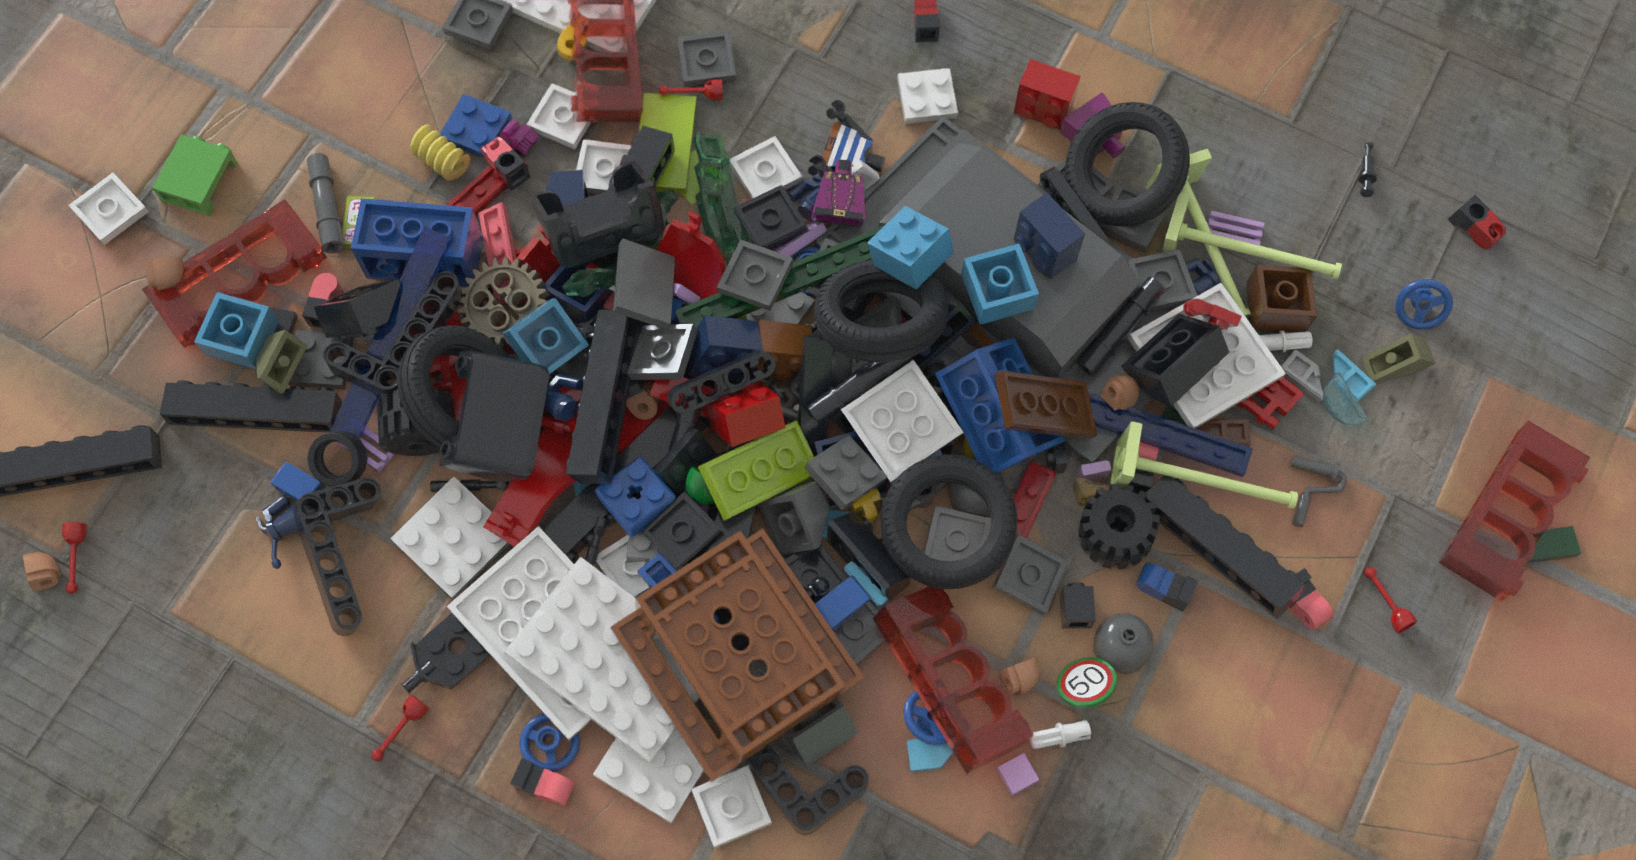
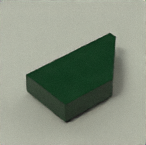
[1524,526,1581,563]

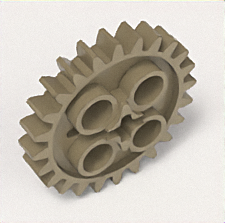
[458,257,549,348]

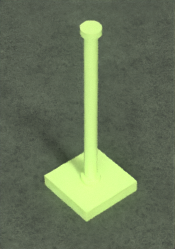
[1146,148,1251,318]
[1162,192,1342,280]
[1109,421,1298,509]

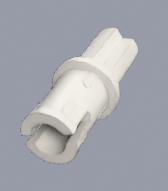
[1259,331,1313,353]
[1029,720,1091,749]

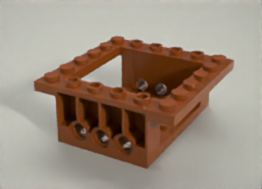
[610,529,865,783]

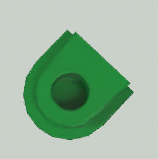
[685,466,715,506]

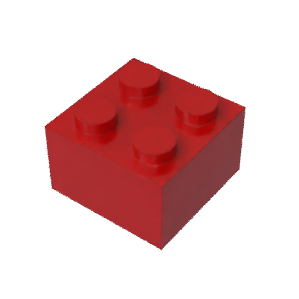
[1013,59,1081,130]
[706,381,785,447]

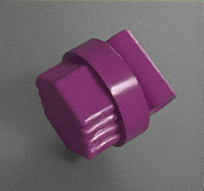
[500,120,539,157]

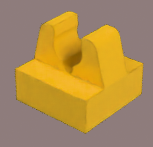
[849,488,881,523]

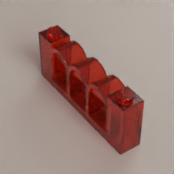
[567,0,643,122]
[142,199,327,348]
[1439,420,1590,601]
[873,586,1034,774]

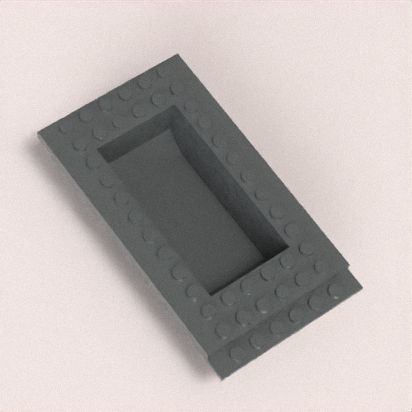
[815,116,1181,463]

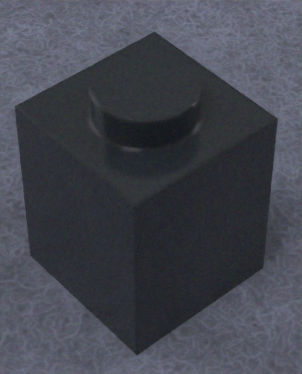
[1060,582,1096,629]

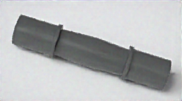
[307,153,344,254]

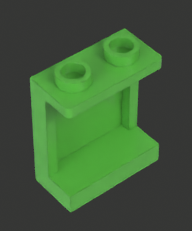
[152,134,237,216]

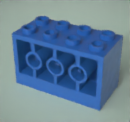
[351,198,483,287]
[935,337,1065,473]

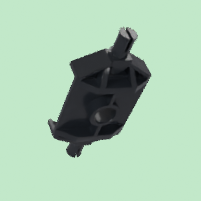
[401,613,490,694]

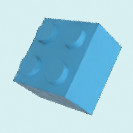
[867,206,954,289]
[961,244,1039,325]
[194,292,279,370]
[502,298,589,374]

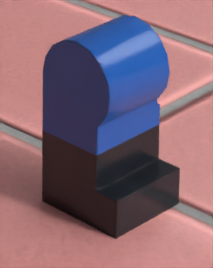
[1136,562,1198,612]

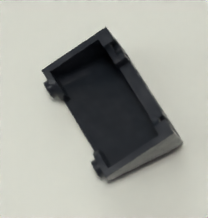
[530,160,664,268]
[439,350,549,482]

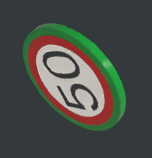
[1057,657,1117,708]

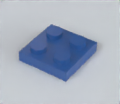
[440,94,512,158]

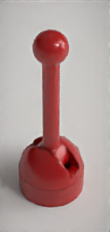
[658,79,722,101]
[62,522,87,594]
[1364,567,1418,634]
[371,694,430,761]

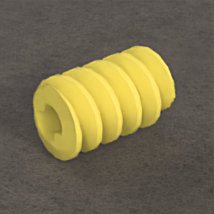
[410,124,471,181]

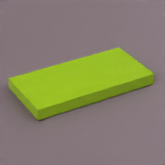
[639,93,697,193]
[698,420,814,520]

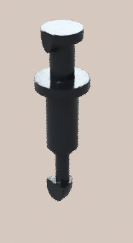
[1358,142,1377,197]

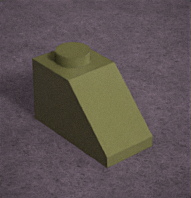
[256,330,308,393]
[1362,333,1436,383]

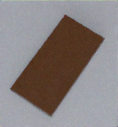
[994,370,1098,439]

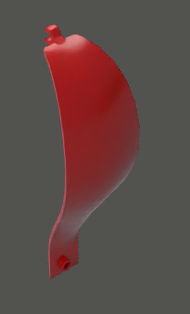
[483,211,726,547]

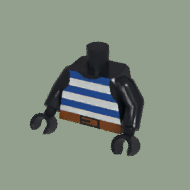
[808,100,885,178]

